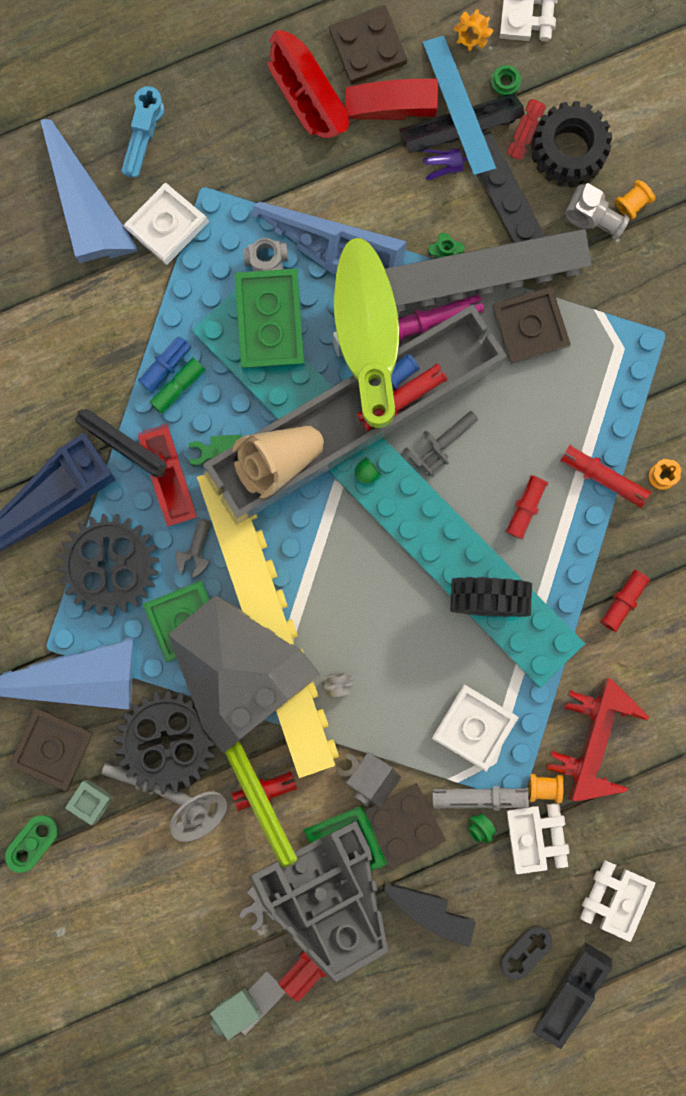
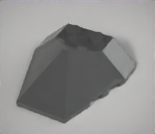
[168,595,321,753]
[249,821,388,983]

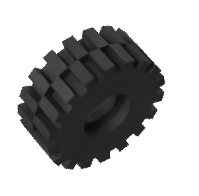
[450,577,532,617]

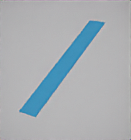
[423,36,496,175]

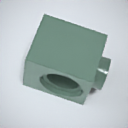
[65,780,114,826]
[210,987,263,1040]

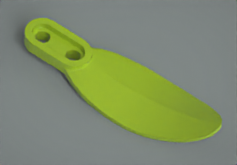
[334,238,399,428]

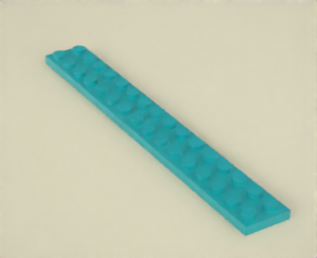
[192,289,585,688]

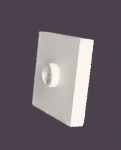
[123,183,209,265]
[431,684,519,772]

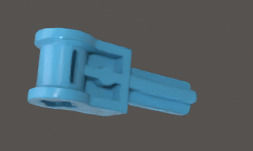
[122,86,164,178]

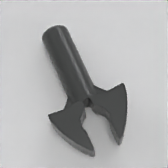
[176,519,210,579]

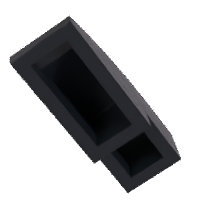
[384,882,476,948]
[533,942,613,1049]

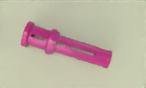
[398,294,484,343]

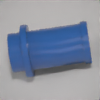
[379,353,420,390]

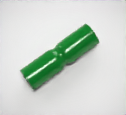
[149,357,206,415]

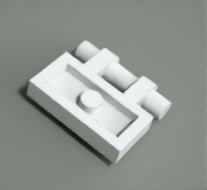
[499,0,558,42]
[506,803,569,874]
[580,860,656,942]

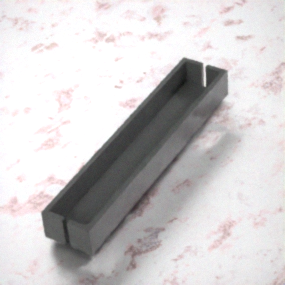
[203,304,507,525]

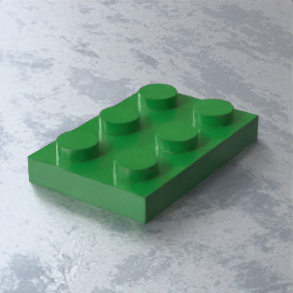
[235,268,304,368]

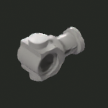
[564,183,629,240]
[243,238,289,271]

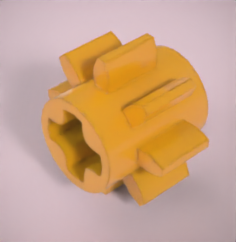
[453,9,494,51]

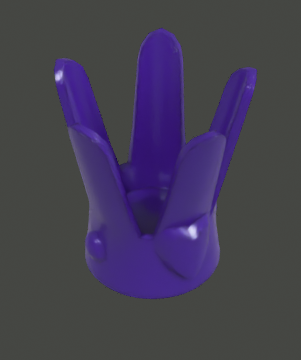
[422,148,468,180]

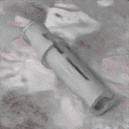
[433,785,529,811]

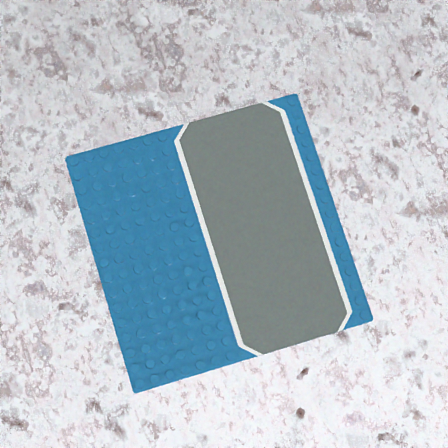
[46,187,665,789]

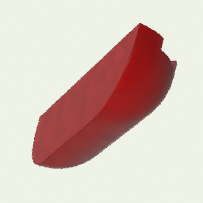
[267,30,349,138]

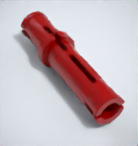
[356,363,447,431]
[560,444,651,509]

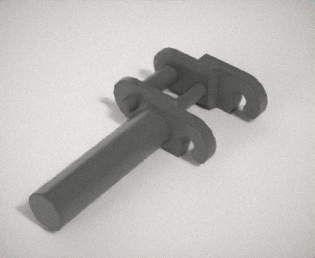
[403,411,478,477]

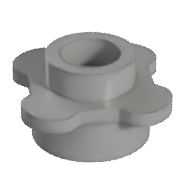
[322,672,354,697]

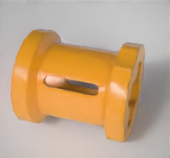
[614,180,655,221]
[648,459,681,490]
[528,774,563,803]

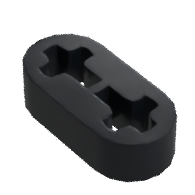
[500,925,552,980]

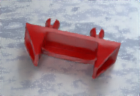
[546,678,649,801]

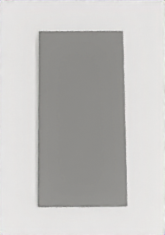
[241,971,286,1035]

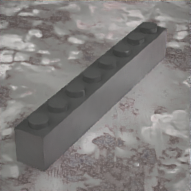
[385,229,592,312]

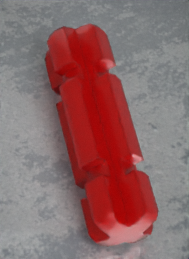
[507,99,546,160]

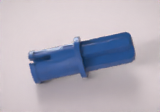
[138,337,191,394]

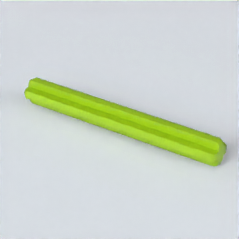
[225,741,297,868]

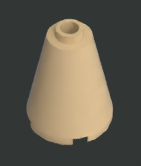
[233,426,324,498]

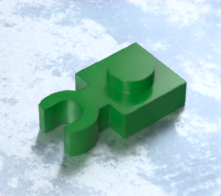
[189,434,242,466]

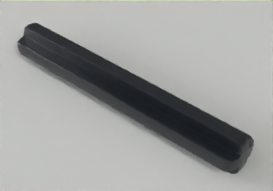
[75,409,167,477]

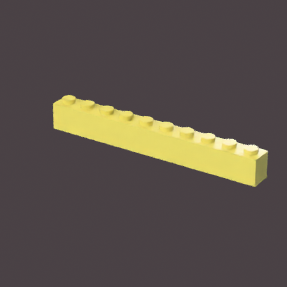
[197,475,339,778]

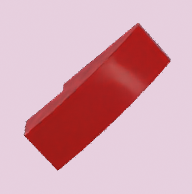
[345,79,438,120]
[138,423,197,527]

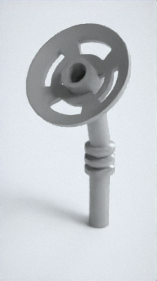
[101,763,227,842]

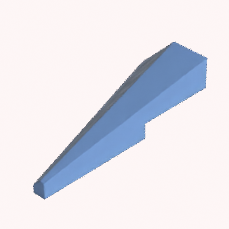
[40,119,138,263]
[253,201,407,275]
[0,638,134,710]

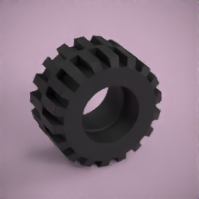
[531,101,612,187]

